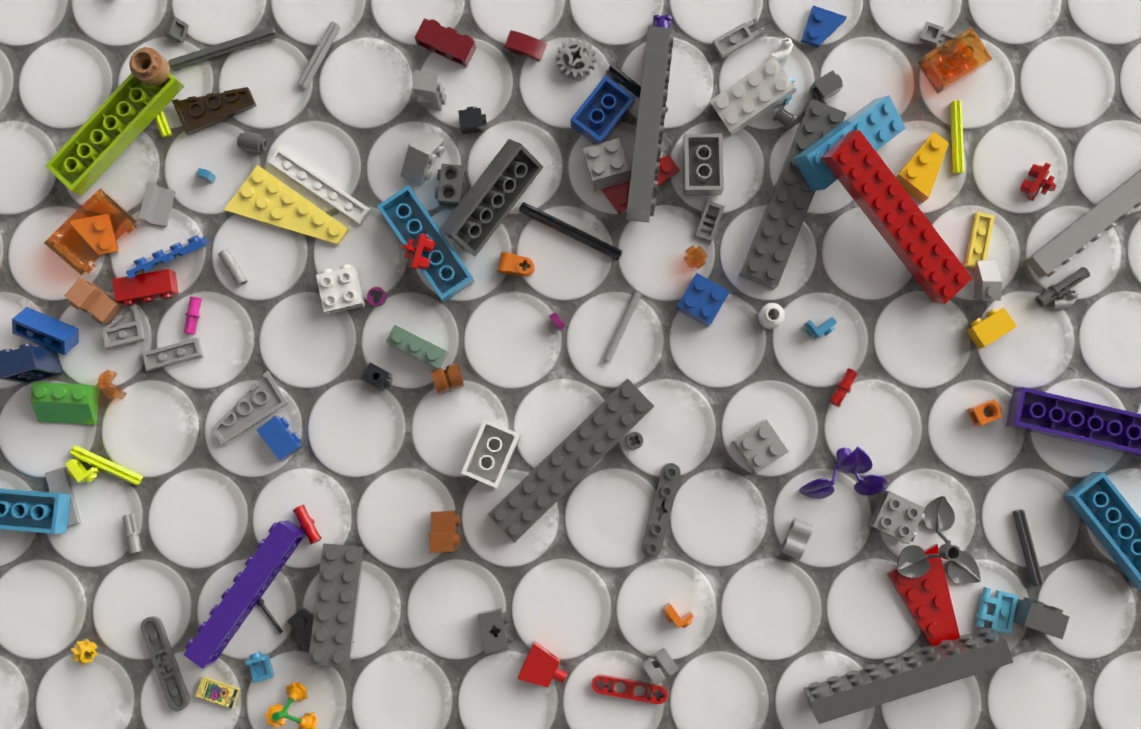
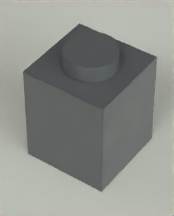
[810,70,843,103]

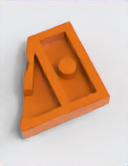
[70,214,119,255]

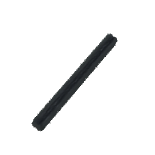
[519,202,622,260]

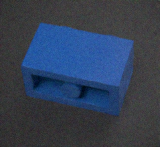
[257,416,303,461]

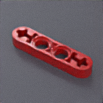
[592,674,668,704]

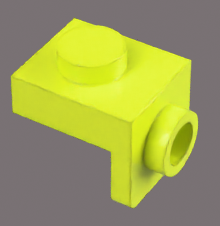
[65,459,101,483]

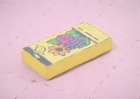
[195,676,241,709]

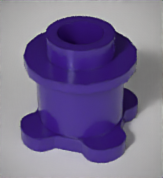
[653,15,672,28]

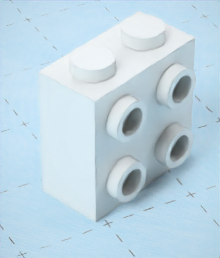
[316,265,365,315]

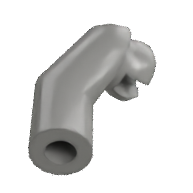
[1051,289,1079,309]

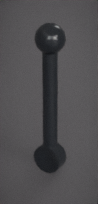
[257,599,283,634]

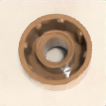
[129,47,170,86]

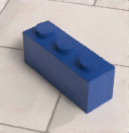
[12,307,79,355]

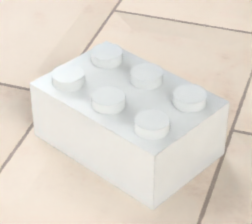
[461,419,521,488]

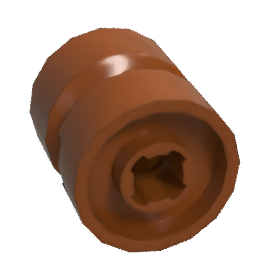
[431,363,464,394]

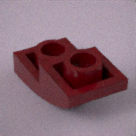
[504,30,547,62]

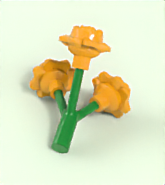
[264,682,318,729]

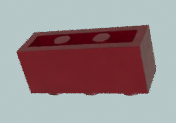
[414,18,476,68]

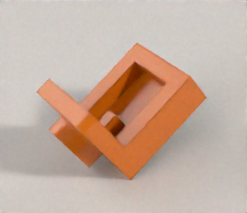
[663,603,694,628]

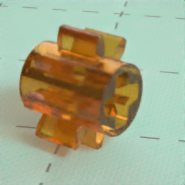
[683,245,707,269]

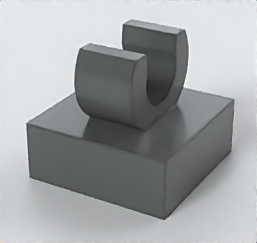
[164,16,189,42]

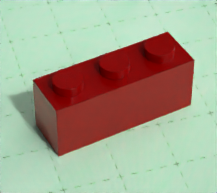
[112,269,179,306]

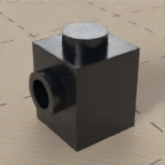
[458,106,487,134]
[360,362,393,391]

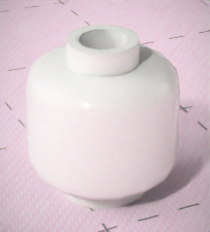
[758,303,785,329]

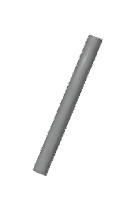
[603,291,642,363]

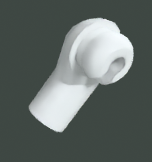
[770,38,793,62]

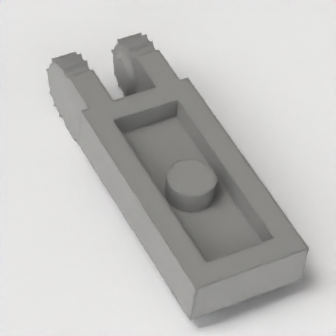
[712,18,766,59]

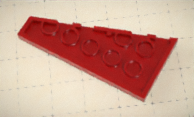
[887,544,960,647]

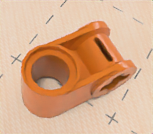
[497,252,535,277]

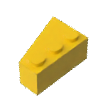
[895,132,949,203]

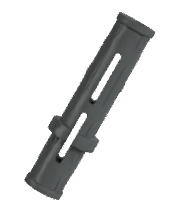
[1035,267,1090,307]

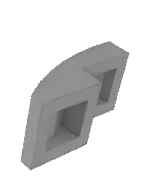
[919,21,960,56]

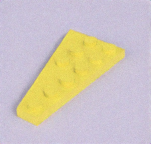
[224,165,349,245]

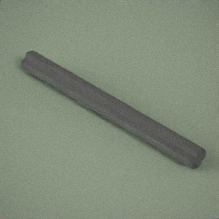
[168,27,277,71]

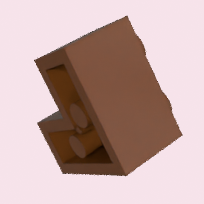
[429,510,461,553]

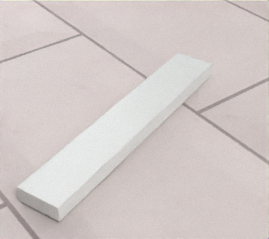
[267,148,371,225]

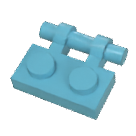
[975,587,1018,634]

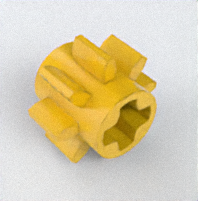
[71,639,98,665]

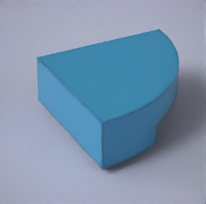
[196,168,216,183]

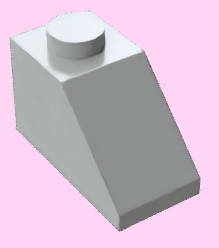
[974,260,1002,301]

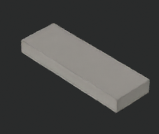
[142,338,204,372]
[45,467,81,527]

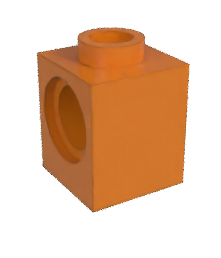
[967,399,1003,427]

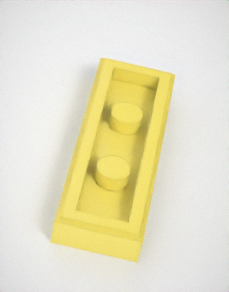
[964,212,995,270]

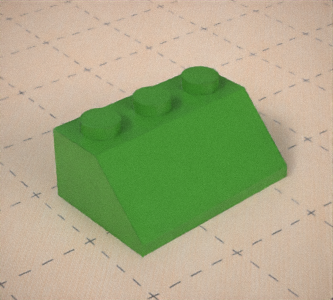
[31,382,100,425]

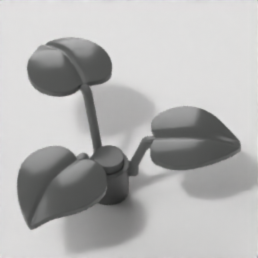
[897,496,981,584]

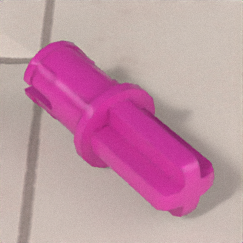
[184,296,202,335]

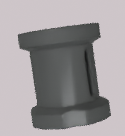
[773,106,798,130]
[625,432,643,450]

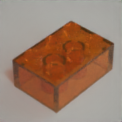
[918,27,993,94]

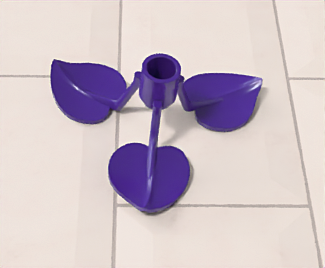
[799,446,888,499]

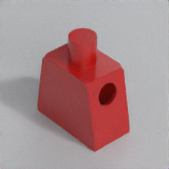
[517,641,567,687]

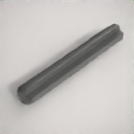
[1013,509,1044,586]

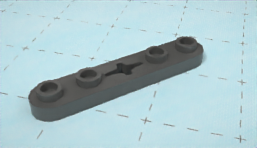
[642,463,681,558]
[140,616,190,711]

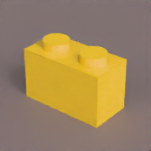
[966,307,1017,349]

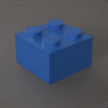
[676,272,730,327]

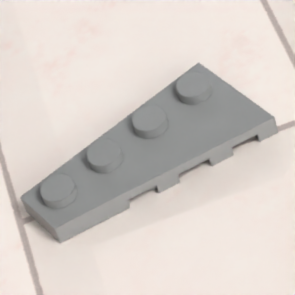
[212,371,289,445]

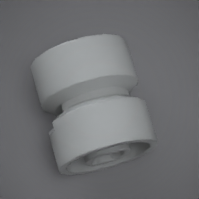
[642,648,679,686]

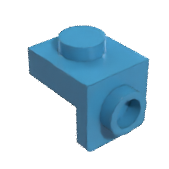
[804,317,837,339]
[245,652,275,683]

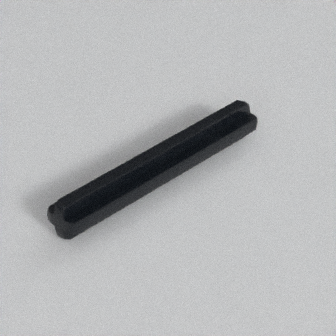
[606,64,668,114]

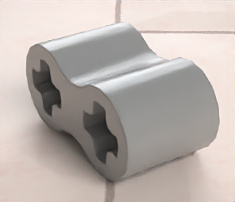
[781,518,813,560]

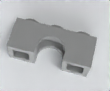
[412,70,447,111]

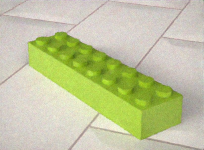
[45,64,185,196]

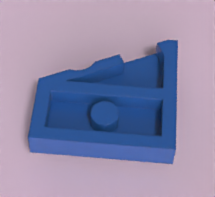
[801,5,847,48]

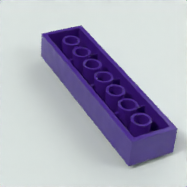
[1006,387,1141,457]
[183,520,306,669]

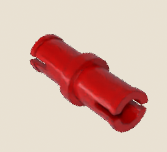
[829,368,858,407]
[293,505,322,545]

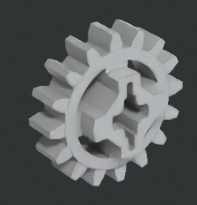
[556,37,596,80]

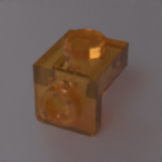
[96,370,127,400]

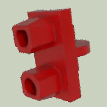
[1020,163,1057,201]
[400,233,435,270]

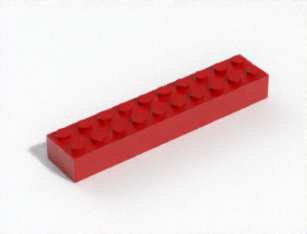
[821,130,973,304]

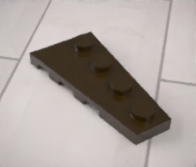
[172,87,257,135]

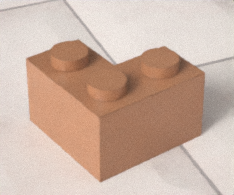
[64,277,124,324]

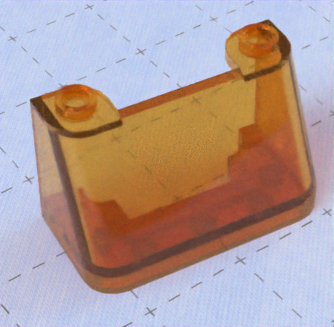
[44,186,137,275]

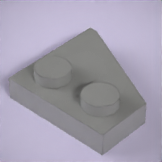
[102,304,145,350]

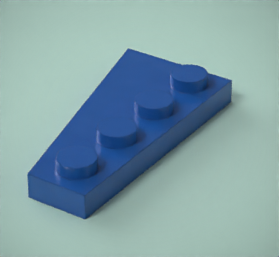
[126,235,208,279]

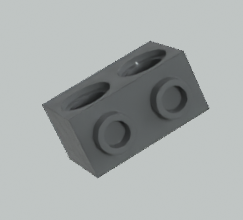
[435,163,466,207]

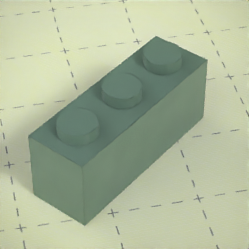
[386,325,448,369]

